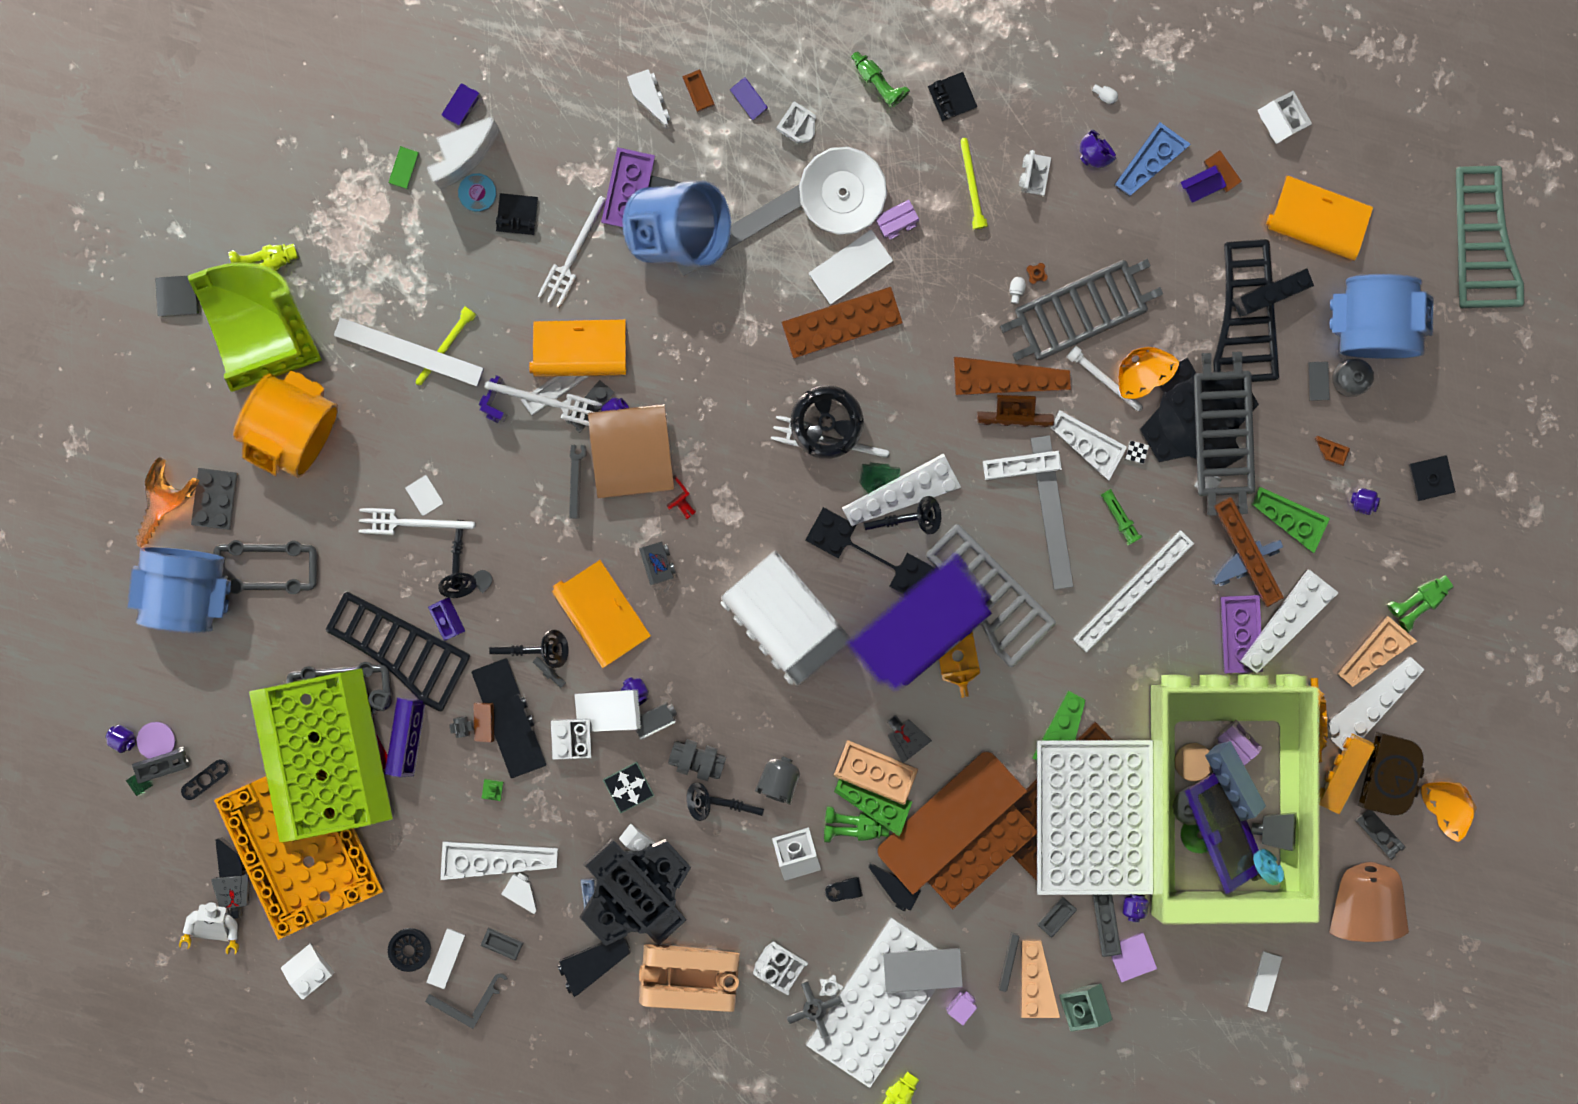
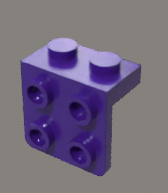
[479,375,507,423]

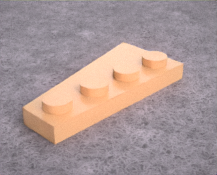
[1338,616,1417,687]
[1021,940,1060,1018]

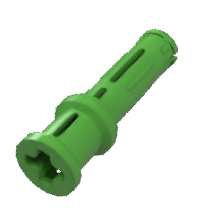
[1101,489,1142,545]

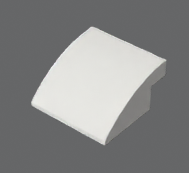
[427,117,499,190]

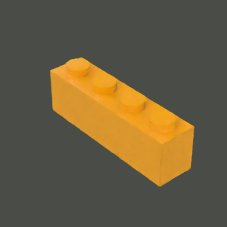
[1318,733,1375,814]

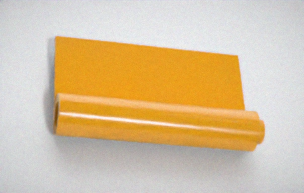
[1266,175,1373,261]
[529,319,626,377]
[552,560,651,668]

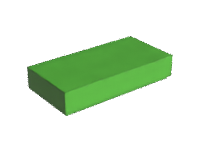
[388,146,419,189]

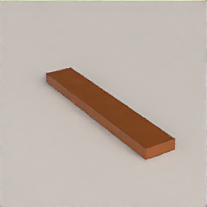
[1214,497,1284,607]

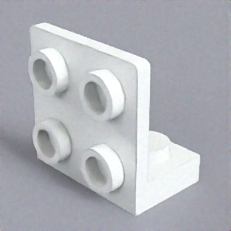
[1019,150,1051,196]

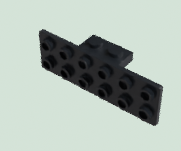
[471,658,546,778]

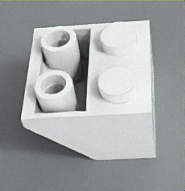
[551,719,591,760]

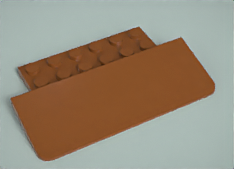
[878,752,1037,910]

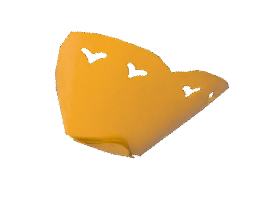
[1119,347,1179,399]
[1421,782,1477,842]

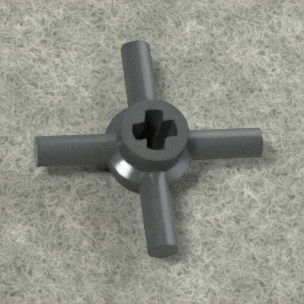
[787,982,843,1038]

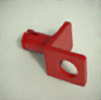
[666,475,696,519]

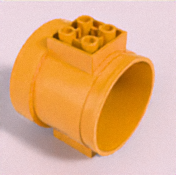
[233,370,338,478]

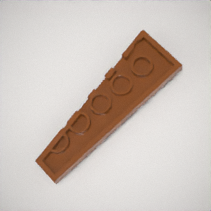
[954,357,1071,395]

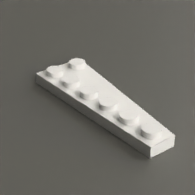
[842,454,961,526]
[1240,570,1339,673]
[1327,657,1425,751]
[440,841,558,880]

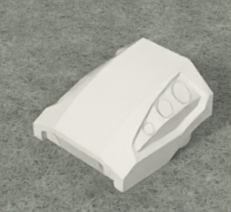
[753,941,808,995]

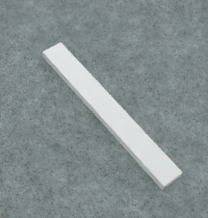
[334,318,484,386]
[1073,530,1194,653]

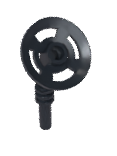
[863,496,941,534]
[438,519,477,598]
[489,630,568,668]
[687,782,764,821]

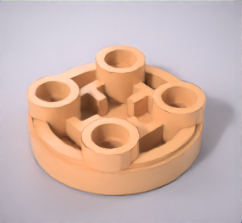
[1175,743,1212,781]

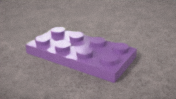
[601,147,655,228]
[1220,595,1263,674]

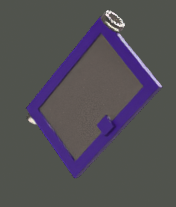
[1185,769,1262,894]

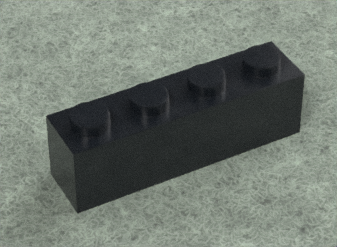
[1232,268,1314,317]

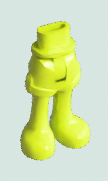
[228,243,298,271]
[882,1072,920,1104]

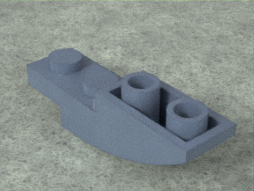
[1212,540,1283,586]

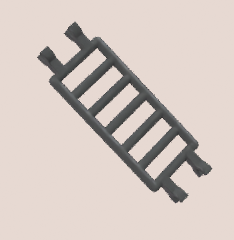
[1000,259,1163,361]
[1194,352,1255,516]

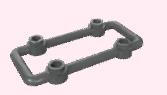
[213,540,317,594]
[286,662,391,715]

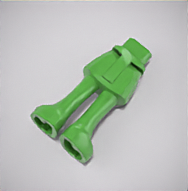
[851,52,910,107]
[1387,575,1454,633]
[824,807,889,843]

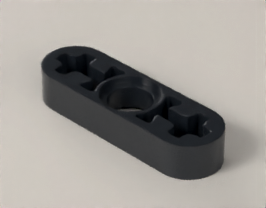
[181,759,230,800]

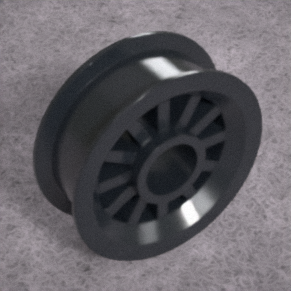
[387,928,431,972]

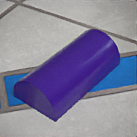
[385,697,426,777]

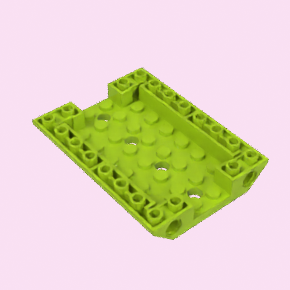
[249,668,393,842]

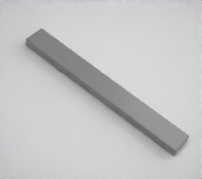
[675,185,802,276]
[1030,435,1073,590]

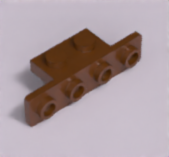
[977,395,1054,427]

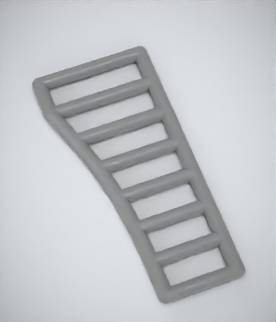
[926,524,1056,667]

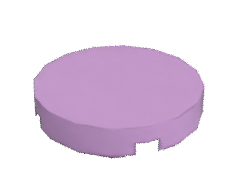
[137,722,176,759]

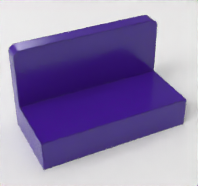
[442,83,481,128]
[1180,165,1226,202]

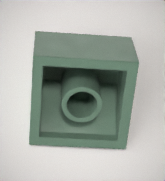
[1059,983,1113,1031]

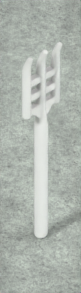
[538,196,606,308]
[485,381,602,426]
[771,416,890,458]
[358,508,476,535]

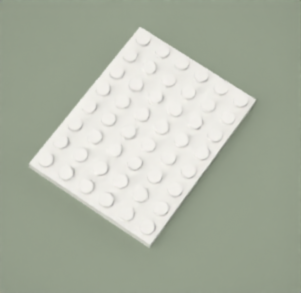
[1037,740,1153,895]

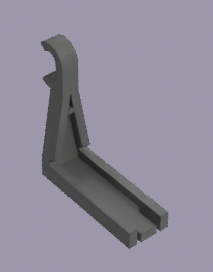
[425,973,508,1029]

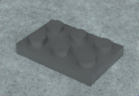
[191,468,238,530]

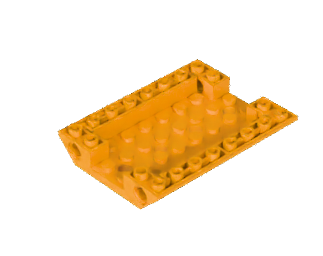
[214,770,384,940]

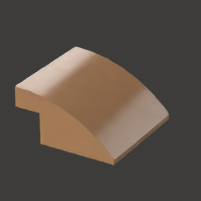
[588,404,674,498]

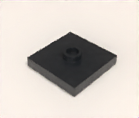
[1409,455,1456,501]

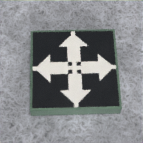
[603,762,655,814]

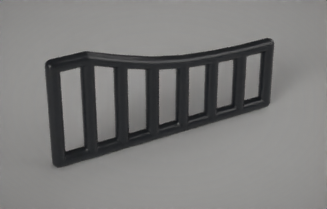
[1213,239,1279,382]
[326,592,470,712]

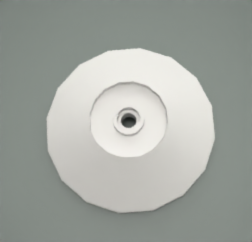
[799,147,887,235]

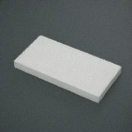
[808,229,893,305]
[574,690,641,732]

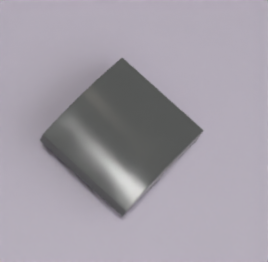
[155,276,199,316]

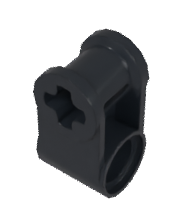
[825,877,863,902]

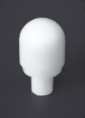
[1092,84,1118,104]
[1009,277,1026,304]

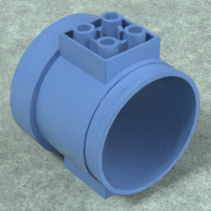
[623,181,731,266]
[1330,275,1434,359]
[128,547,231,632]

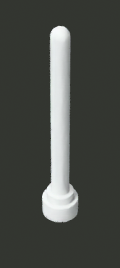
[1066,346,1143,411]

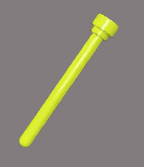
[960,138,988,230]
[415,306,477,386]

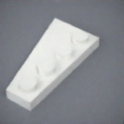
[1050,410,1127,481]

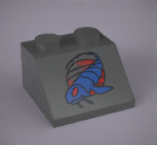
[639,542,676,585]

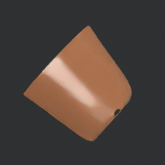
[1329,862,1409,942]

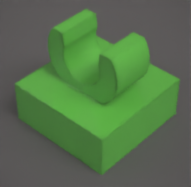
[482,779,504,801]

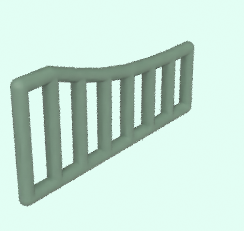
[1456,166,1524,308]

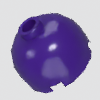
[1080,130,1117,168]

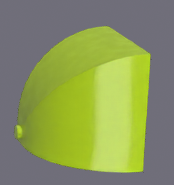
[188,263,322,392]

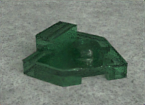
[859,462,901,494]

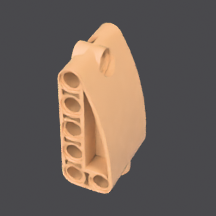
[639,944,740,1012]

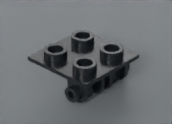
[928,72,978,122]
[496,193,538,235]

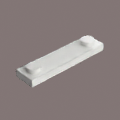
[983,451,1062,480]

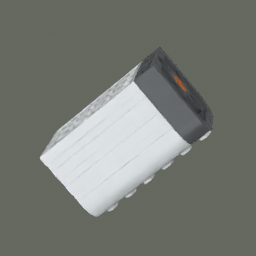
[721,550,850,686]

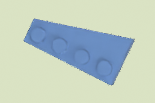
[1115,122,1191,196]

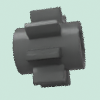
[449,716,474,738]

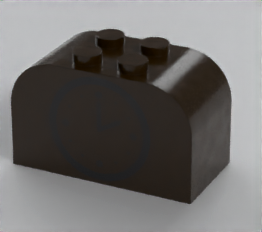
[1357,731,1425,816]

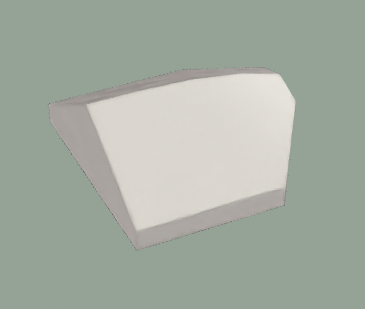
[776,101,816,144]

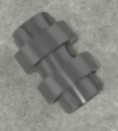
[668,739,726,782]

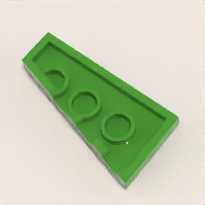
[1251,487,1330,553]
[1032,691,1086,760]
[834,779,912,836]

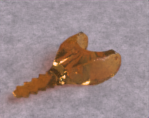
[135,457,199,547]

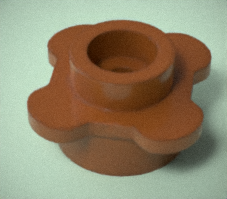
[1026,263,1048,284]

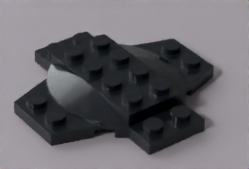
[1140,357,1259,469]
[580,838,691,946]

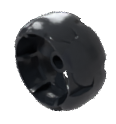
[790,385,864,459]

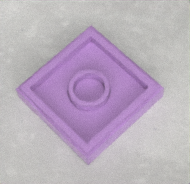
[1111,932,1157,982]

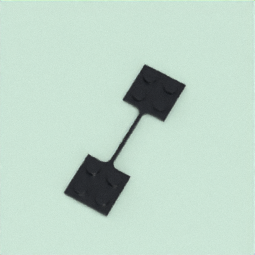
[805,507,937,595]

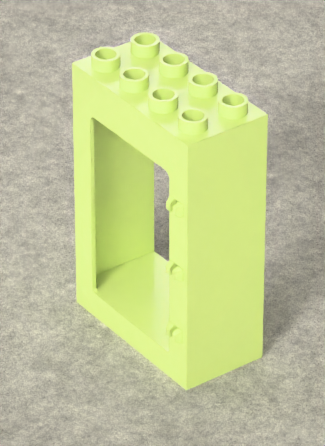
[1151,674,1319,923]

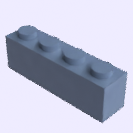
[1205,741,1266,821]

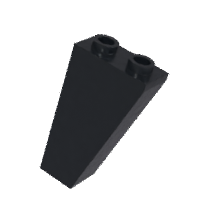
[558,937,631,997]

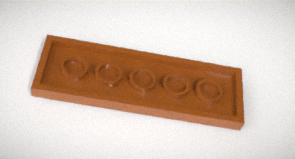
[782,287,903,359]

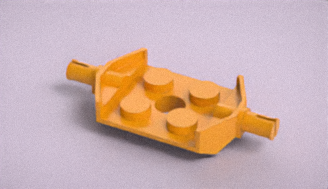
[939,631,980,698]
[1310,678,1328,763]

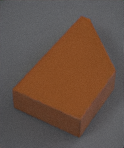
[1315,436,1350,466]

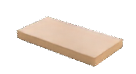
[833,740,918,805]

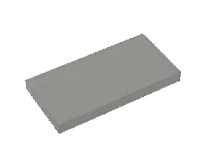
[883,948,963,992]

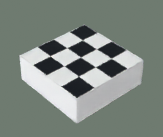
[1125,440,1149,464]

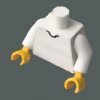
[179,902,240,955]

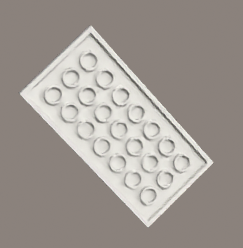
[806,917,938,1088]

